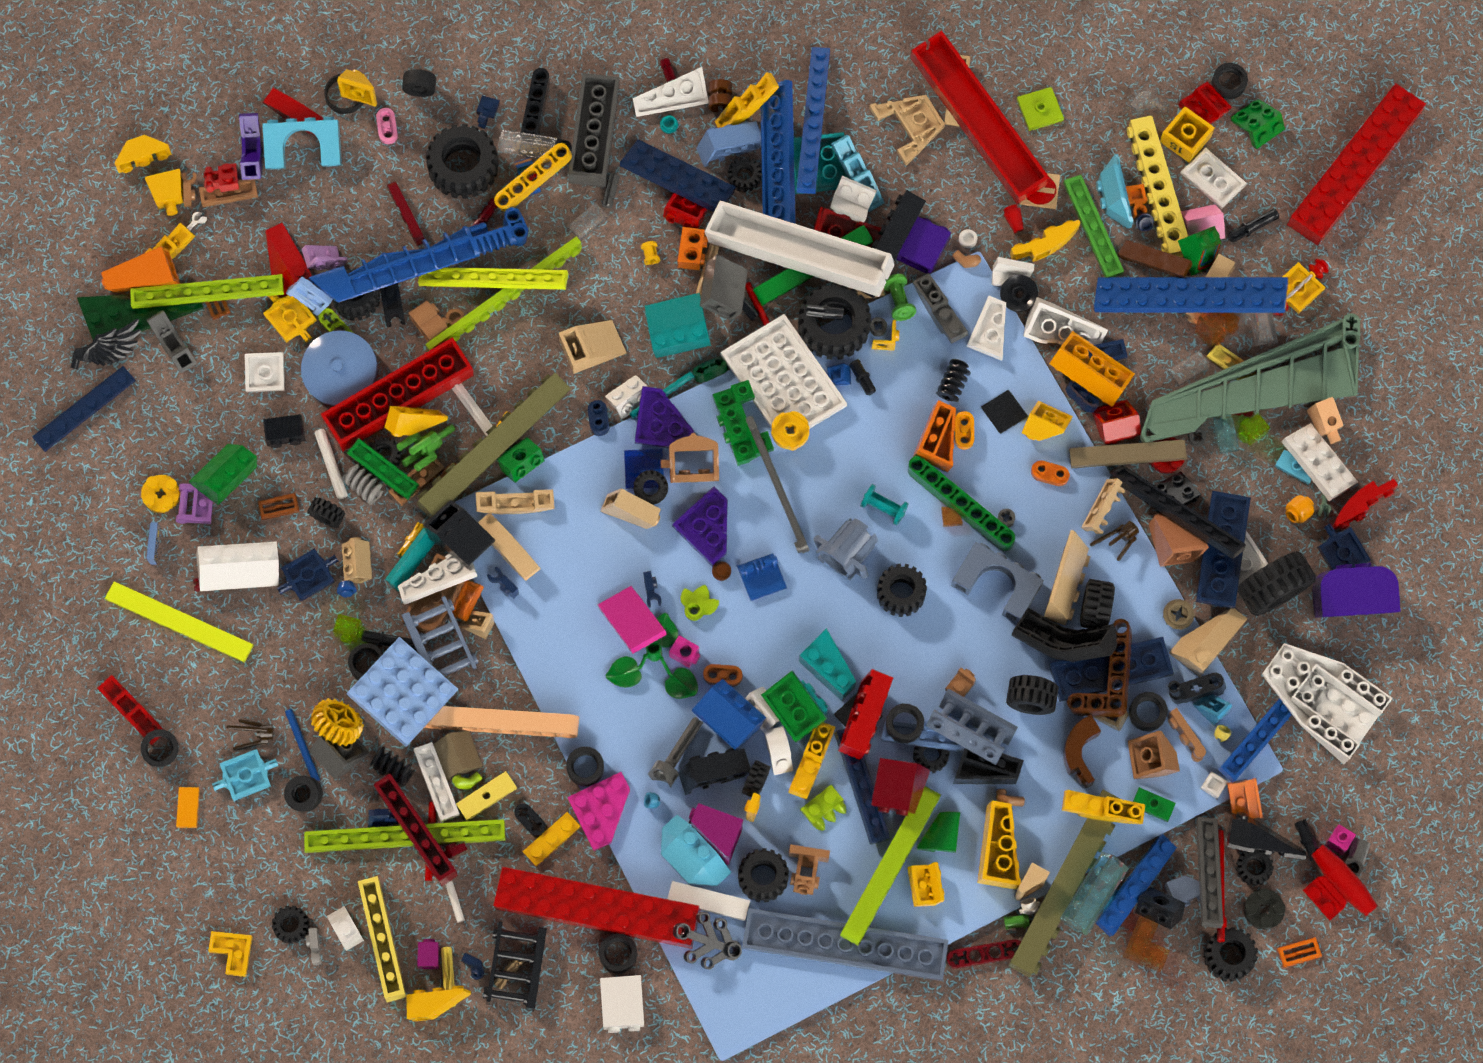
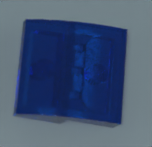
[624,449,664,489]

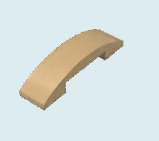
[475,489,554,514]

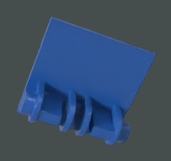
[737,553,787,601]

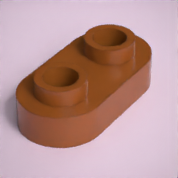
[703,664,743,687]

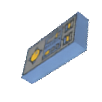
[146,522,161,565]

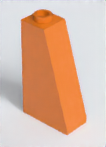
[101,246,181,293]

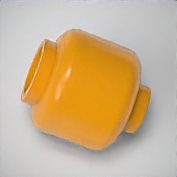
[1285,495,1314,524]

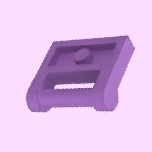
[176,484,213,524]

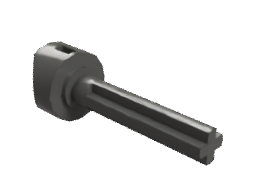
[648,717,703,788]

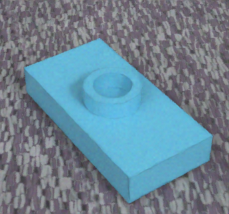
[1275,450,1312,485]

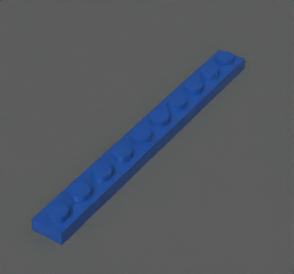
[797,47,830,194]

